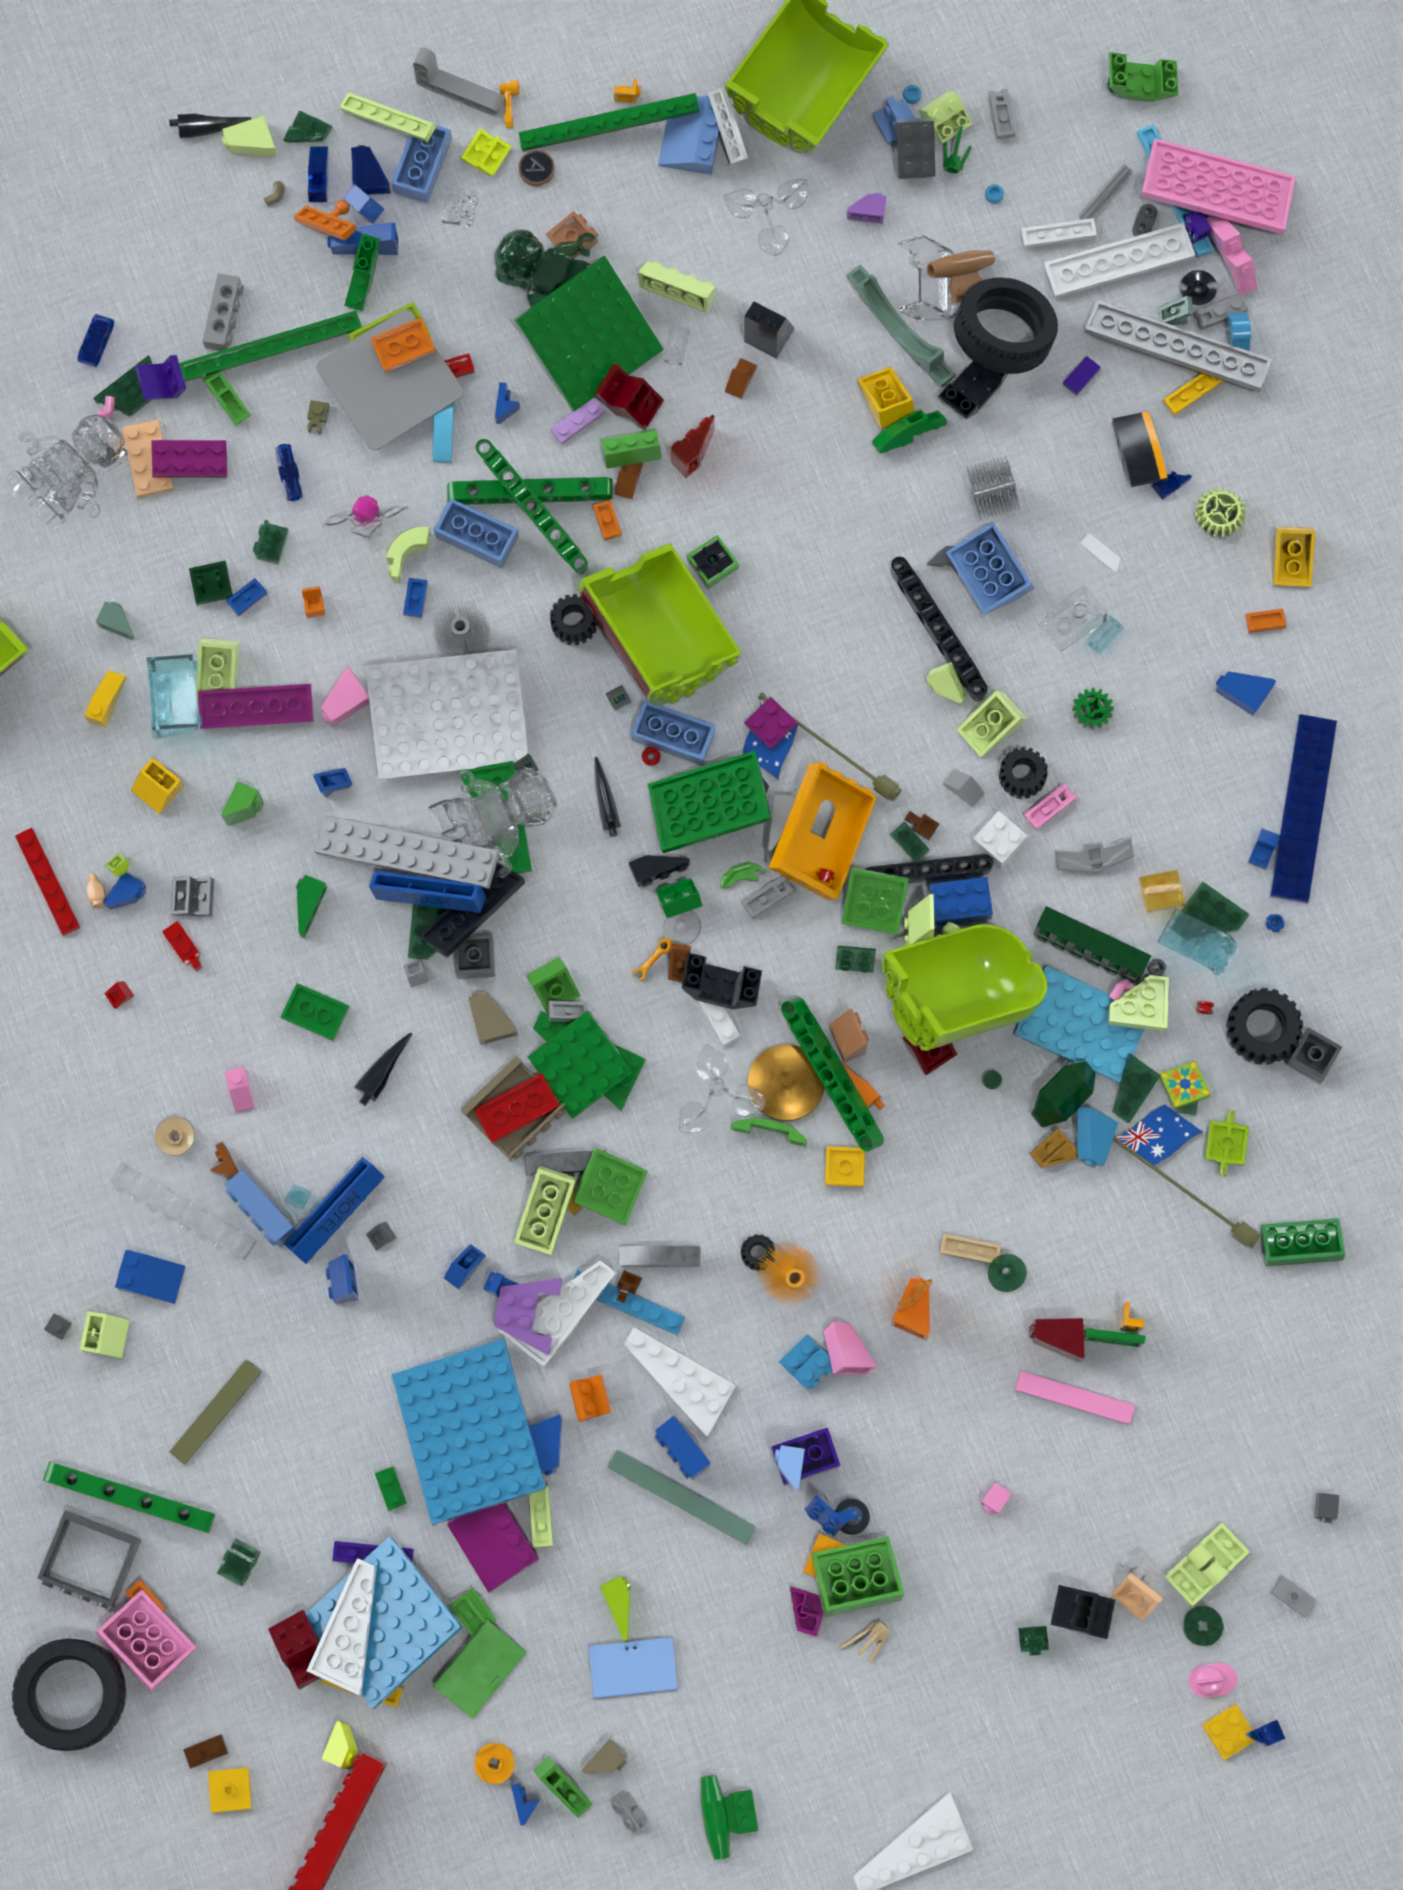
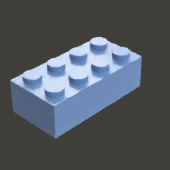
[392,125,452,203]
[434,498,519,568]
[631,700,716,766]
[224,1169,295,1248]

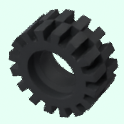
[741,1234,776,1271]

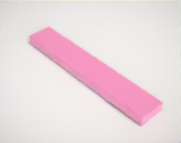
[1015,1371,1135,1425]

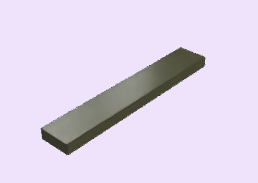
[169,1360,262,1465]

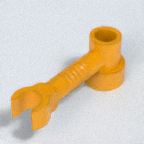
[500,80,520,128]
[633,938,674,981]

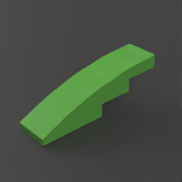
[201,371,251,426]

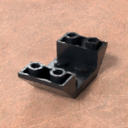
[938,361,1008,420]
[681,952,762,1009]

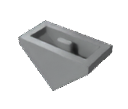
[943,769,984,807]

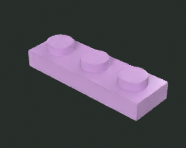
[550,397,606,445]

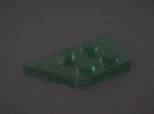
[93,355,152,417]

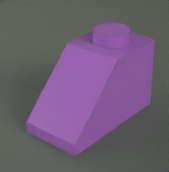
[847,193,886,224]

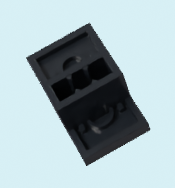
[1050,1585,1116,1639]

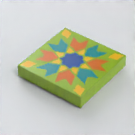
[1159,1061,1211,1110]

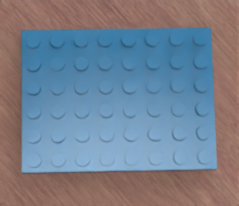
[392,1338,547,1525]

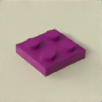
[744,697,798,750]

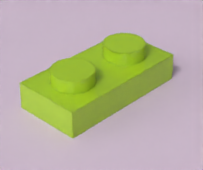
[105,853,131,877]

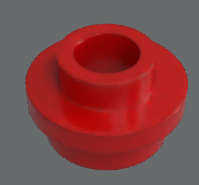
[642,747,661,766]
[816,868,835,883]

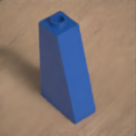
[327,223,399,255]

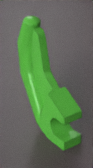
[720,862,765,888]

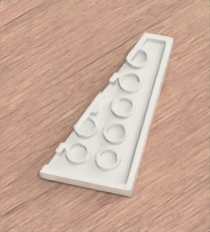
[498,1261,617,1367]
[853,1792,973,1890]

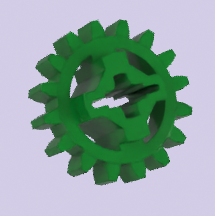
[1072,688,1114,730]

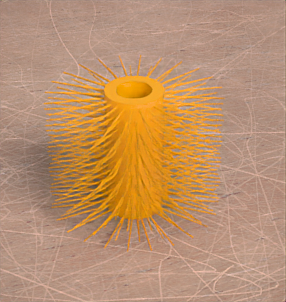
[756,1241,823,1307]

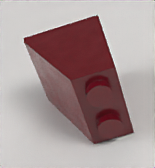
[1029,1318,1085,1362]

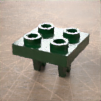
[189,561,233,605]

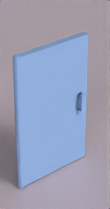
[589,1637,678,1699]

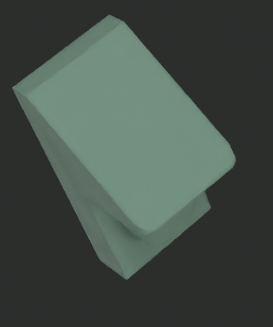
[1158,296,1193,325]

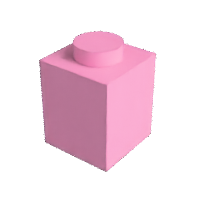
[981,1482,1012,1515]

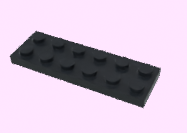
[419,862,525,958]

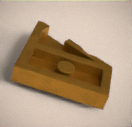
[1029,1128,1079,1168]

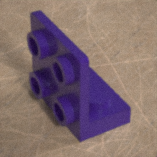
[135,355,186,400]

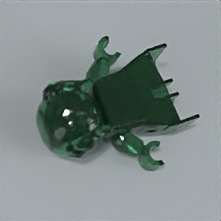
[494,229,596,308]

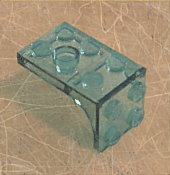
[1157,908,1237,976]

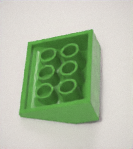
[811,1537,904,1617]

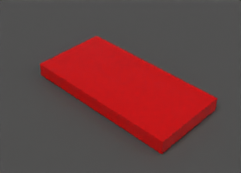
[473,1073,560,1144]

